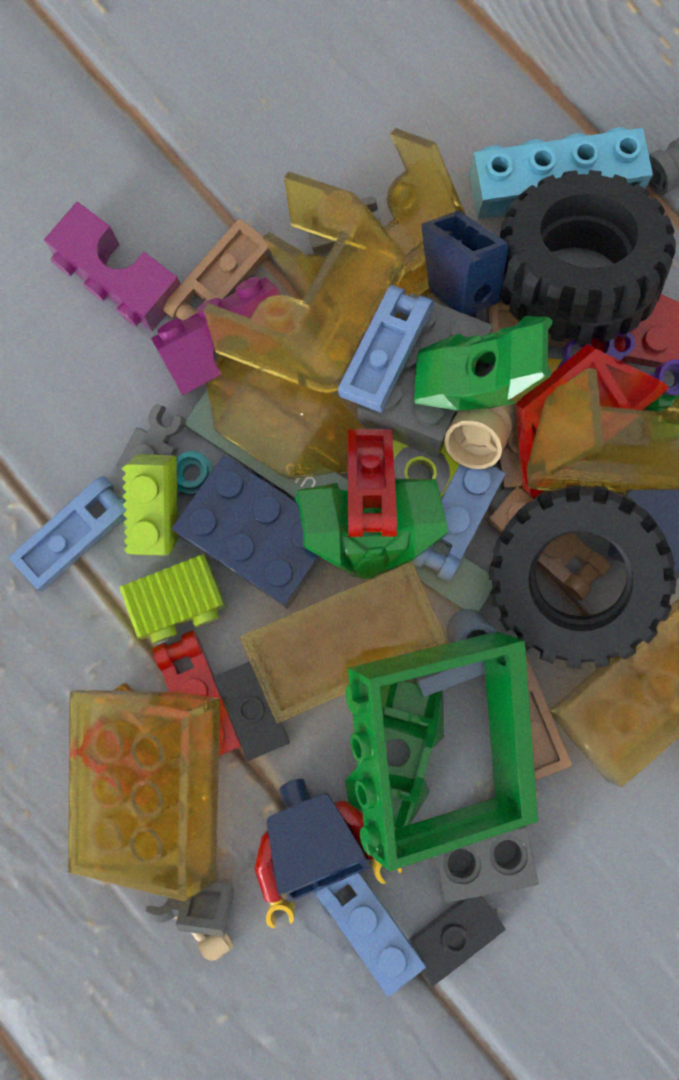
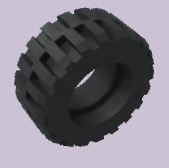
[500,170,676,344]
[488,484,677,669]

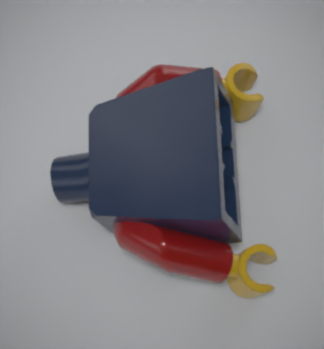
[254,779,402,928]

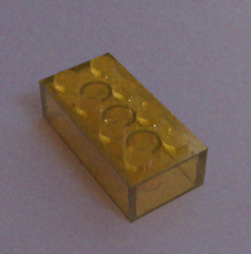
[240,562,448,724]
[549,598,679,787]

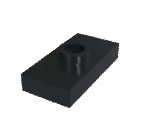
[213,659,290,761]
[409,896,506,987]

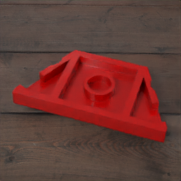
[515,344,669,499]

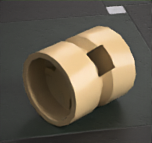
[444,404,516,469]

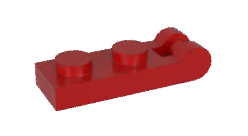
[347,429,397,537]
[152,629,241,764]

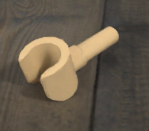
[174,917,234,961]

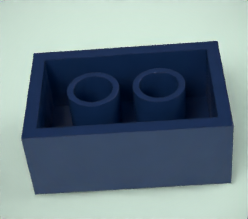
[171,455,322,609]

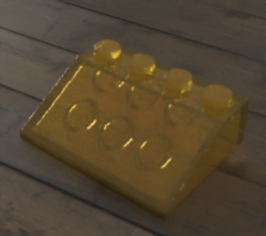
[68,690,220,902]

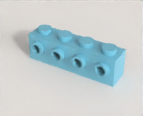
[469,127,653,220]

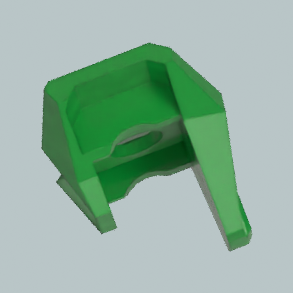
[414,316,553,410]
[295,479,448,579]
[344,681,444,829]

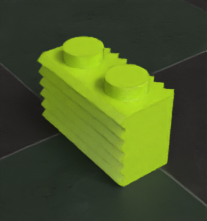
[122,454,178,555]
[119,554,227,644]

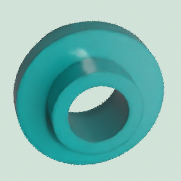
[177,451,213,495]

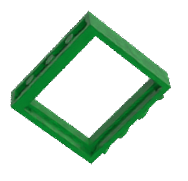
[345,632,538,872]

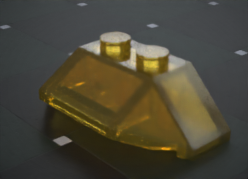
[206,342,365,479]

